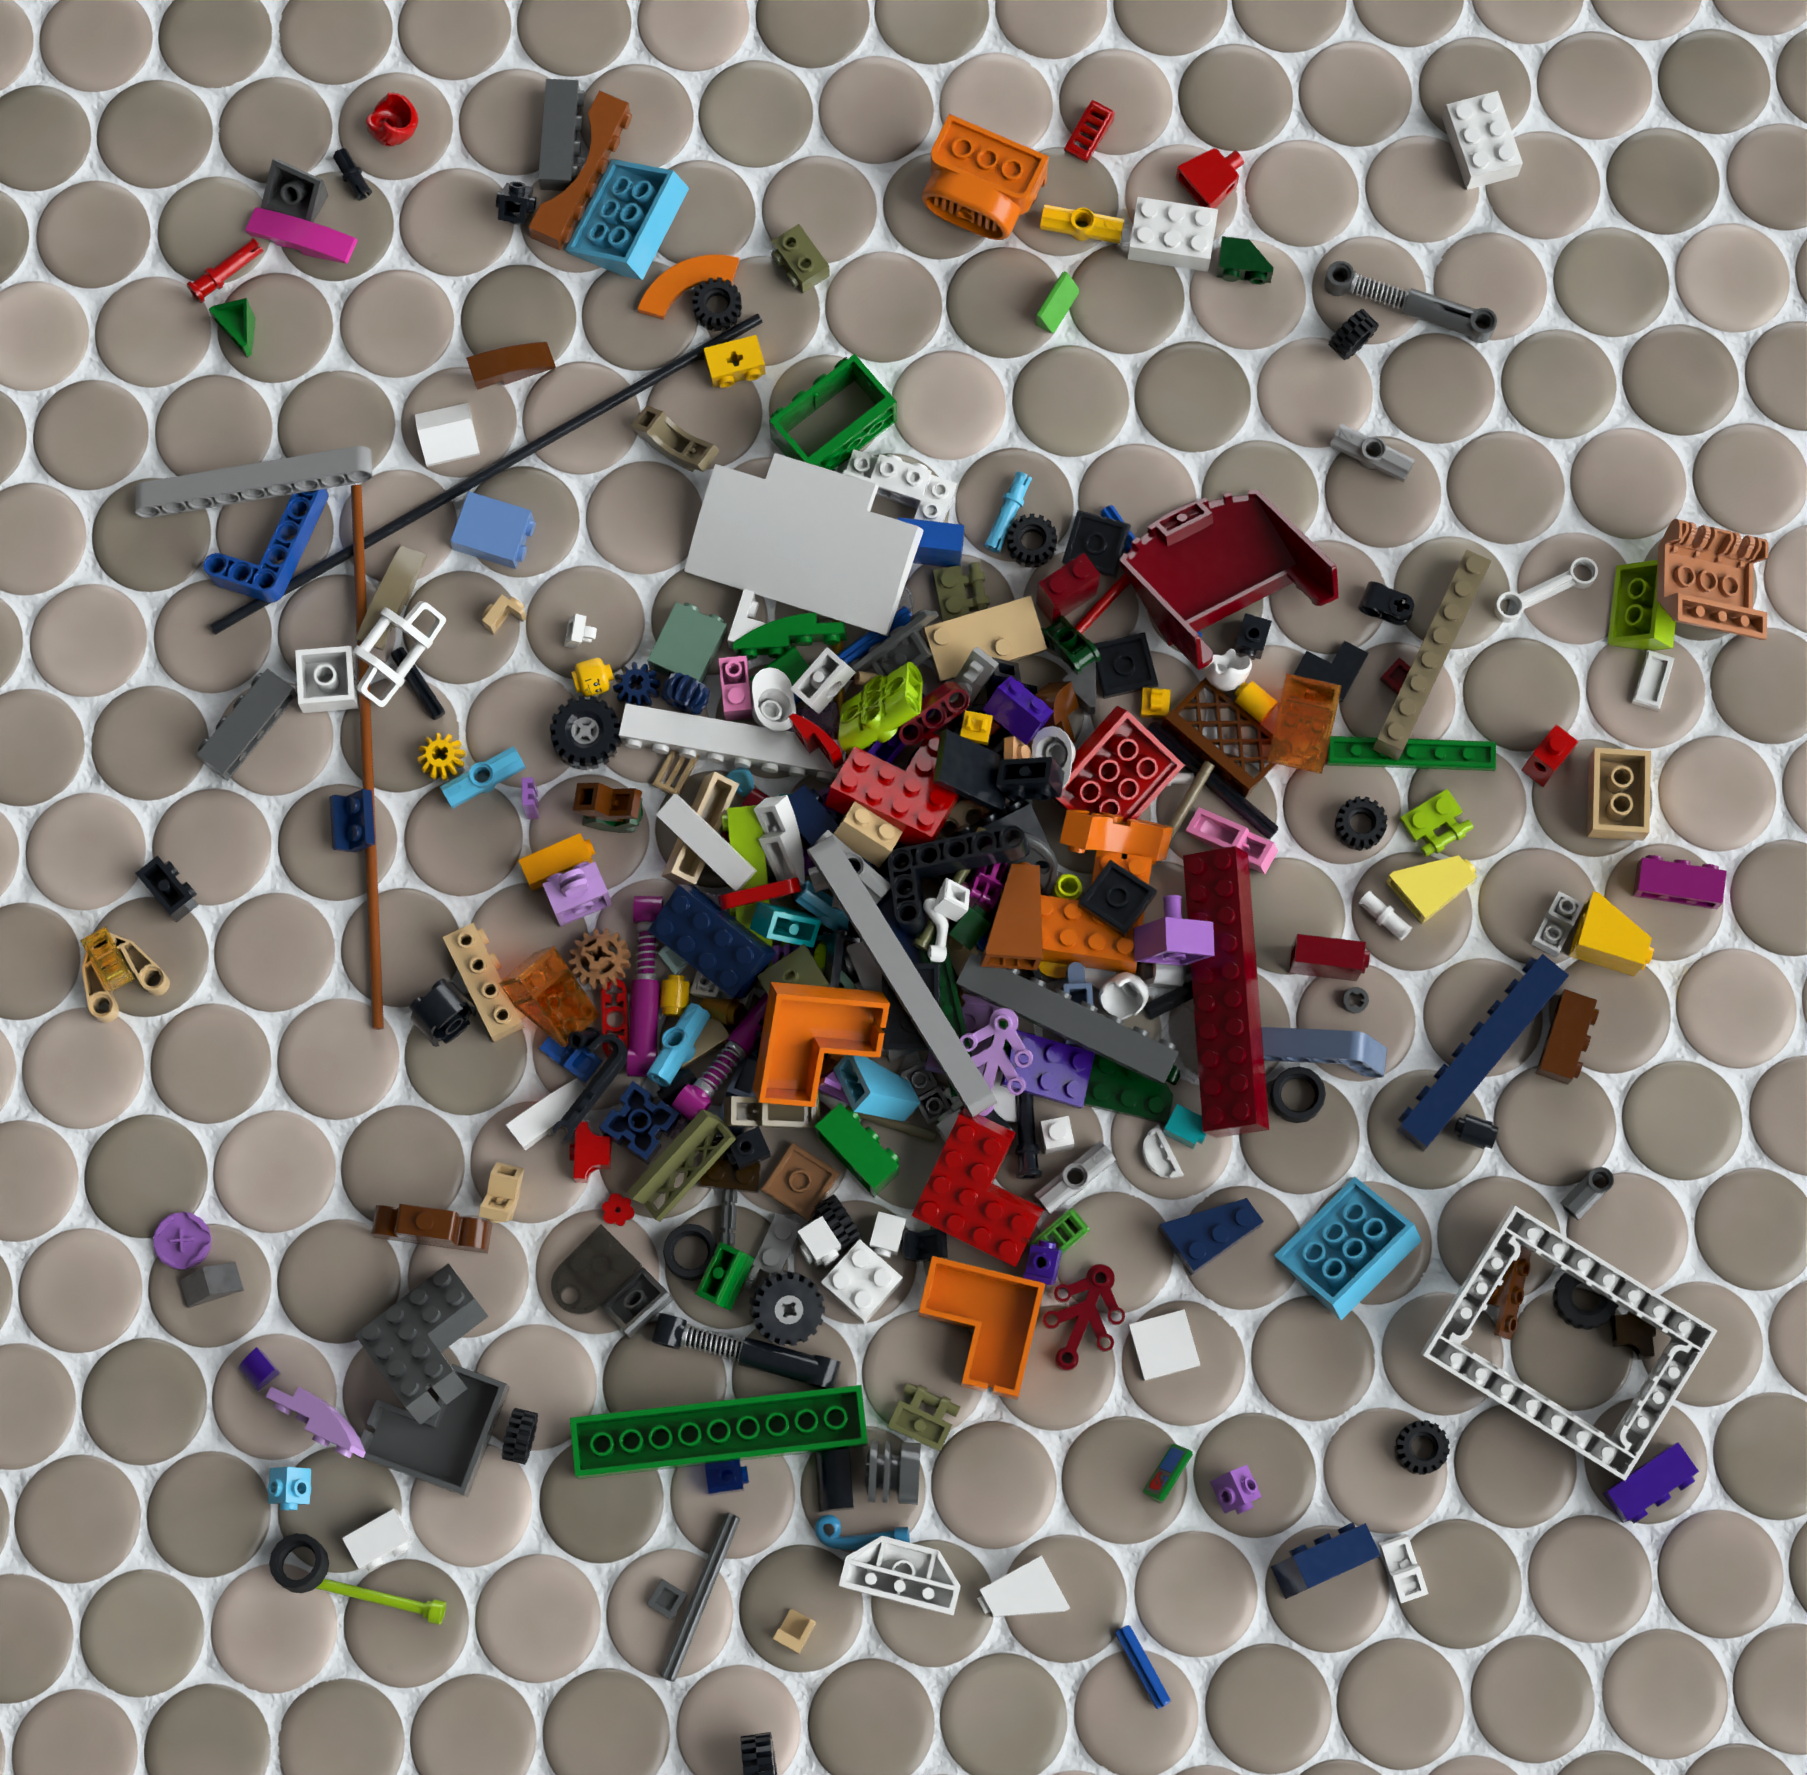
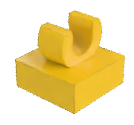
[1141,688,1171,719]
[960,710,993,745]

